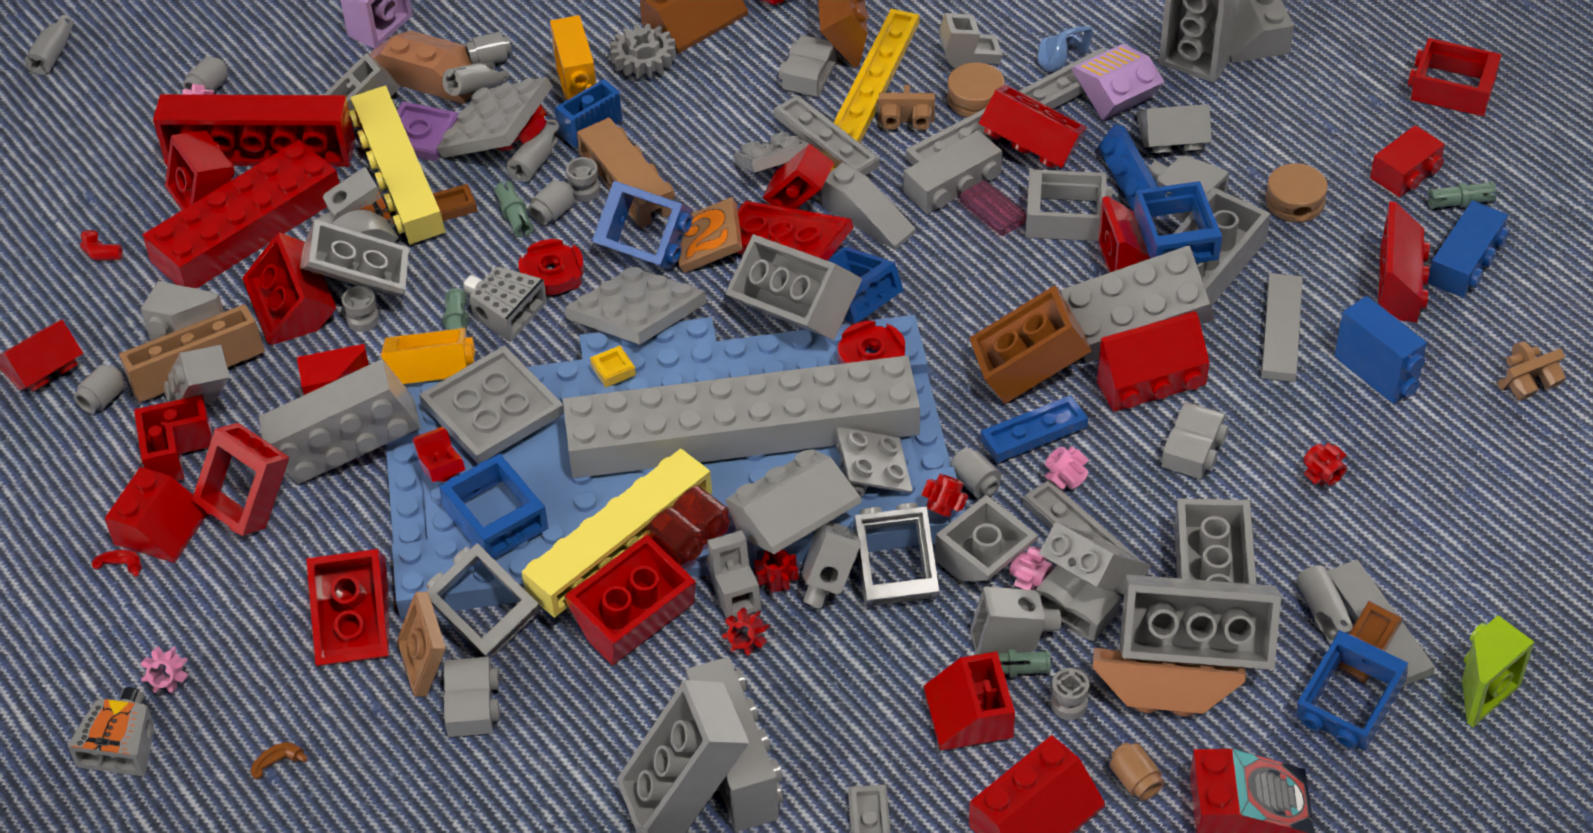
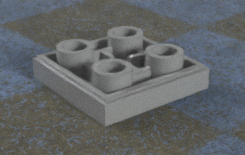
[733,132,809,173]

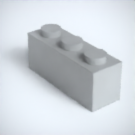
[903,130,1002,214]
[164,345,230,404]

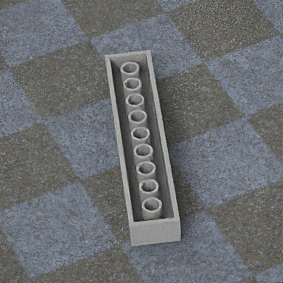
[563,356,920,478]

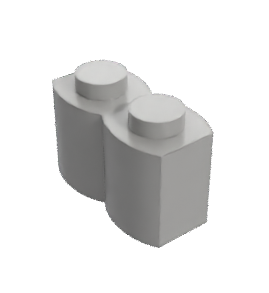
[779,35,837,97]
[1161,402,1229,479]
[1035,565,1121,641]
[444,657,500,737]

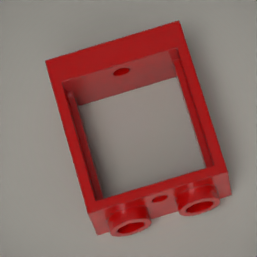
[1407,38,1502,117]
[192,422,290,536]

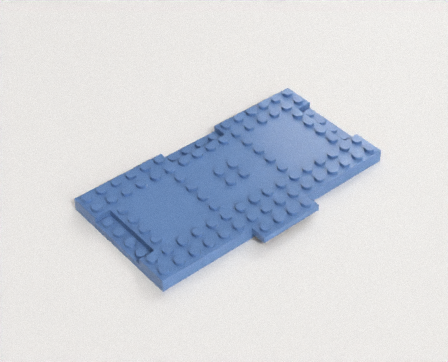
[386,315,965,619]

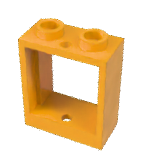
[550,15,596,101]
[381,328,475,384]

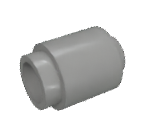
[465,31,512,64]
[183,56,228,91]
[528,180,575,226]
[74,365,125,414]
[950,448,1001,498]

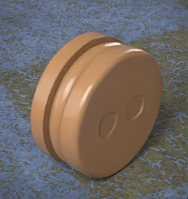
[947,62,1005,117]
[1265,163,1328,223]

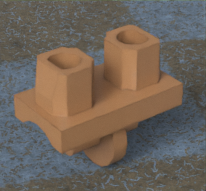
[879,85,935,130]
[1497,341,1566,401]

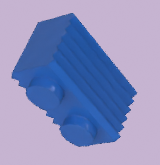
[554,79,623,148]

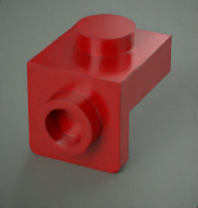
[412,427,466,483]

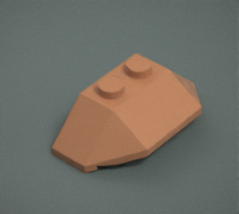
[369,30,473,104]
[1093,648,1246,716]

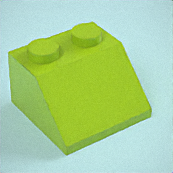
[1462,615,1534,728]

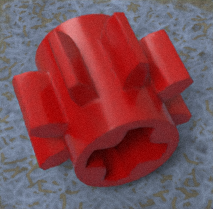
[1303,442,1347,487]
[921,473,969,517]
[754,549,799,593]
[722,607,770,655]

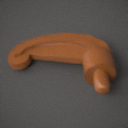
[251,742,308,779]

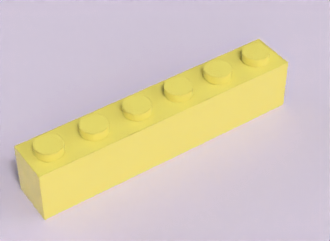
[349,85,446,245]
[521,449,712,618]

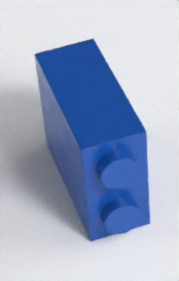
[1334,296,1427,404]

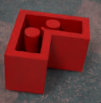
[134,394,213,481]

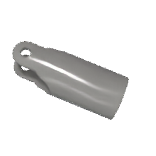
[24,15,73,75]
[442,62,509,96]
[507,119,559,182]
[1296,565,1353,645]

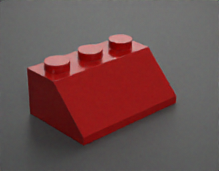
[978,84,1088,169]
[1378,201,1430,322]
[242,232,336,345]
[1097,311,1210,412]
[565,534,696,666]
[969,735,1105,833]

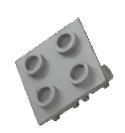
[836,427,913,498]

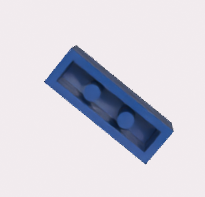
[1427,200,1510,298]

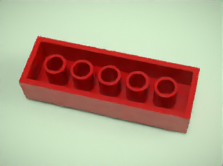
[153,94,355,167]
[142,139,340,289]

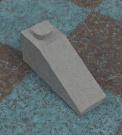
[324,53,401,111]
[822,162,916,250]

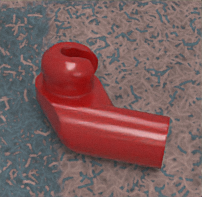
[80,230,123,260]

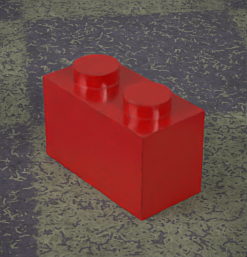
[1370,125,1445,198]
[762,143,834,209]

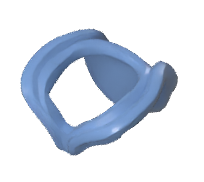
[1038,26,1093,72]

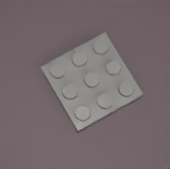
[436,77,553,158]
[565,267,707,345]
[419,345,564,464]

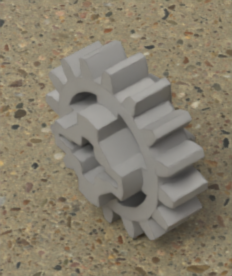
[610,24,676,78]

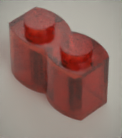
[647,485,730,566]

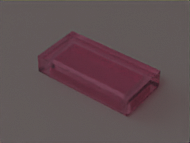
[960,180,1027,236]

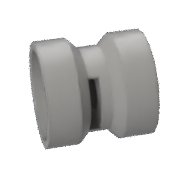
[566,157,600,202]
[342,286,379,332]
[1050,668,1090,720]

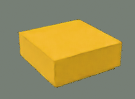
[590,345,636,388]

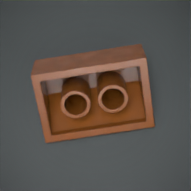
[640,0,748,54]
[818,0,869,68]
[969,285,1092,404]

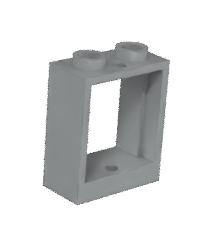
[1026,169,1112,241]
[853,503,939,607]
[1039,521,1151,595]
[426,543,540,659]

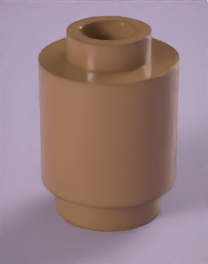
[1109,743,1165,801]

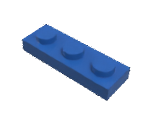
[1098,124,1158,210]
[980,395,1088,463]

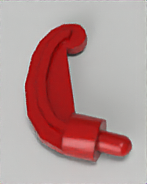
[92,550,142,577]

